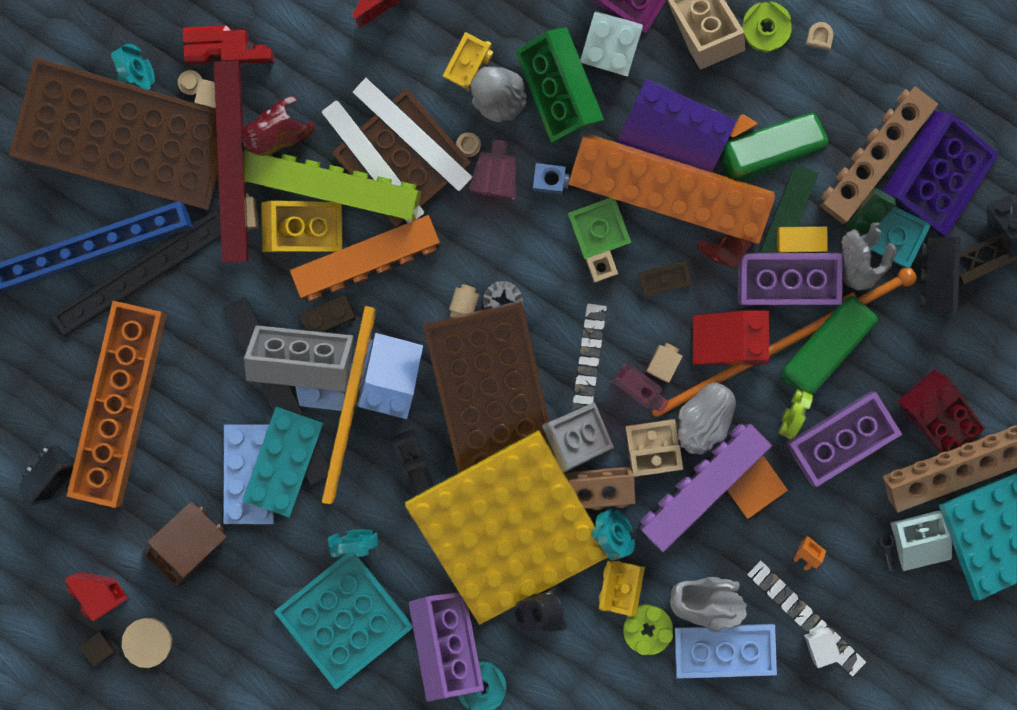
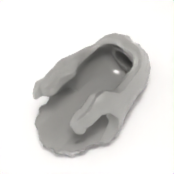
[471,67,527,123]
[841,223,897,290]
[676,382,736,455]
[670,577,747,632]

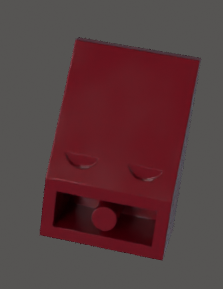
[897,369,985,453]

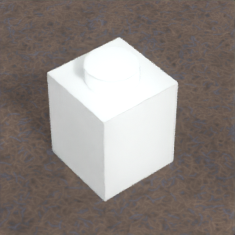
[804,626,842,668]

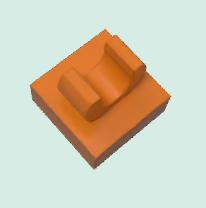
[794,536,826,570]

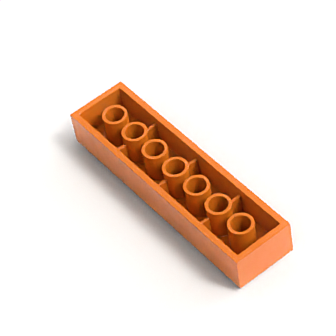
[568,133,775,244]
[66,301,167,508]

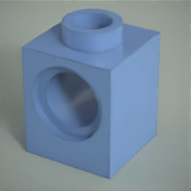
[533,163,570,194]

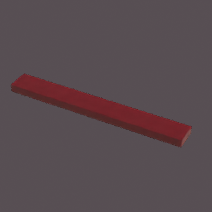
[214,60,249,263]

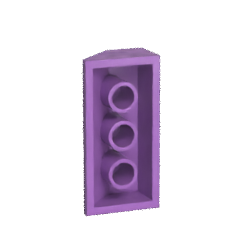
[409,592,484,702]

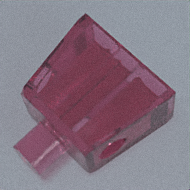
[469,140,516,200]
[610,363,669,413]

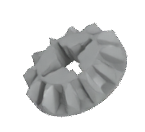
[483,281,523,309]

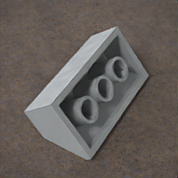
[244,326,354,391]

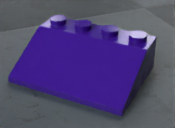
[617,79,737,172]
[882,110,999,237]

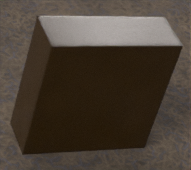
[79,631,115,667]

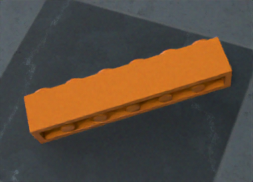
[290,215,441,301]

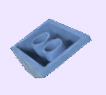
[356,333,423,419]

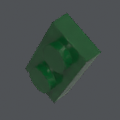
[846,188,896,235]

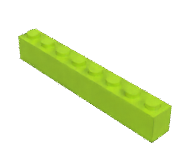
[244,146,422,220]

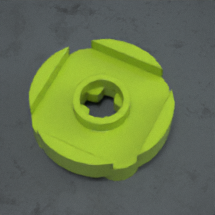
[742,2,792,53]
[778,389,813,440]
[623,604,673,655]

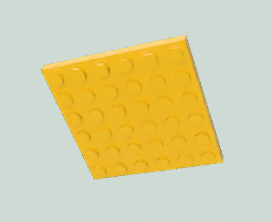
[405,431,608,625]

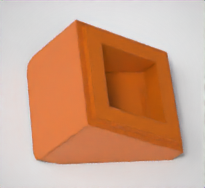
[728,114,758,140]

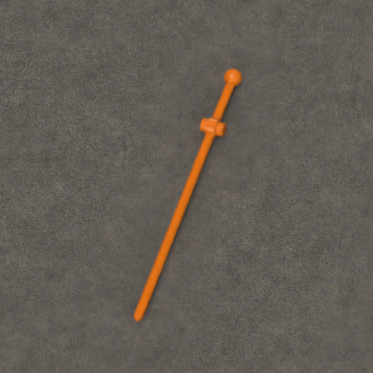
[652,267,917,417]

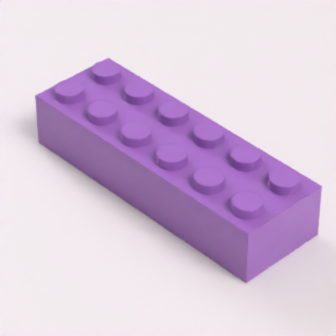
[639,424,772,552]

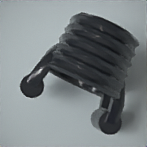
[513,585,566,631]

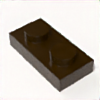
[638,261,692,297]
[300,295,356,332]

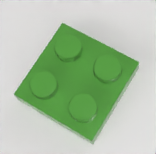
[568,198,631,260]

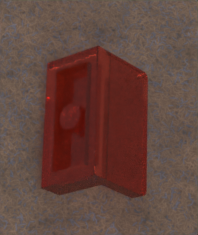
[696,235,751,269]

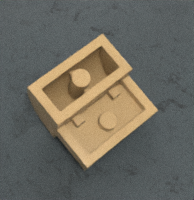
[625,419,683,477]

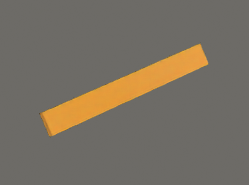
[322,306,376,504]

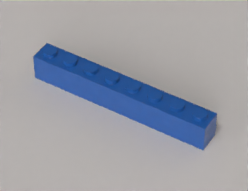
[0,201,193,292]

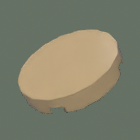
[122,617,173,668]

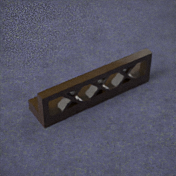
[959,236,1017,285]

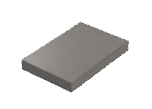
[542,402,614,472]

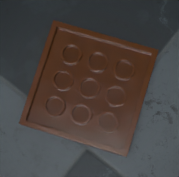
[332,88,471,228]

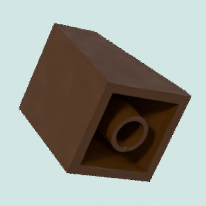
[143,502,226,588]

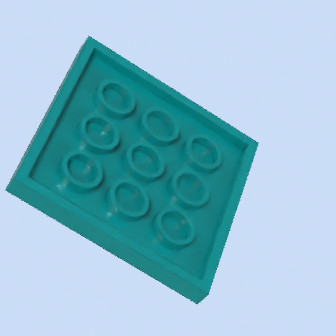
[939,472,1017,600]
[274,553,413,690]

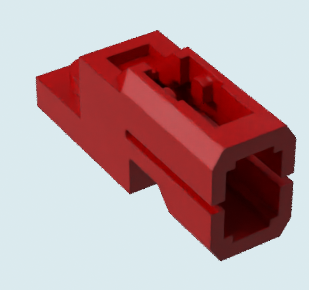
[183,25,274,65]

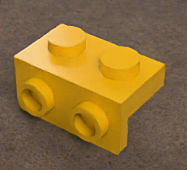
[443,32,494,91]
[599,561,645,616]

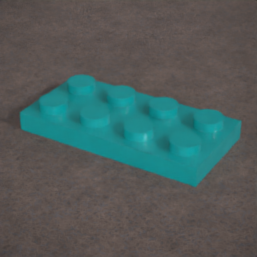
[242,407,323,517]

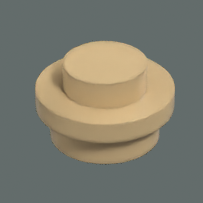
[178,70,202,95]
[456,132,481,158]

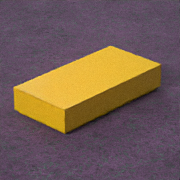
[777,227,827,252]

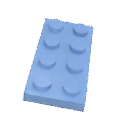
[224,425,275,524]
[674,624,777,678]

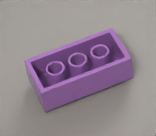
[738,253,843,305]
[785,392,902,487]

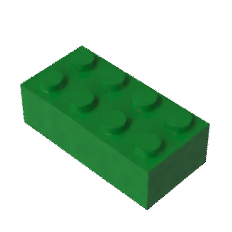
[515,27,604,143]

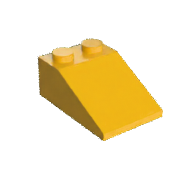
[261,201,342,252]

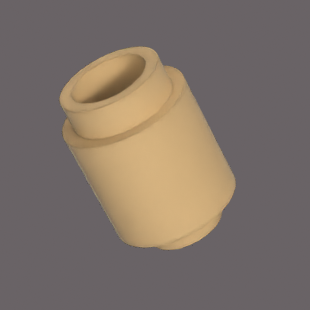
[449,284,479,317]

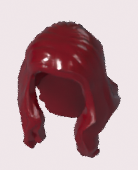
[241,96,315,156]

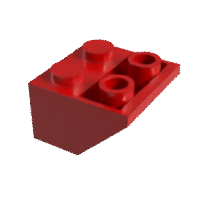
[65,572,129,622]

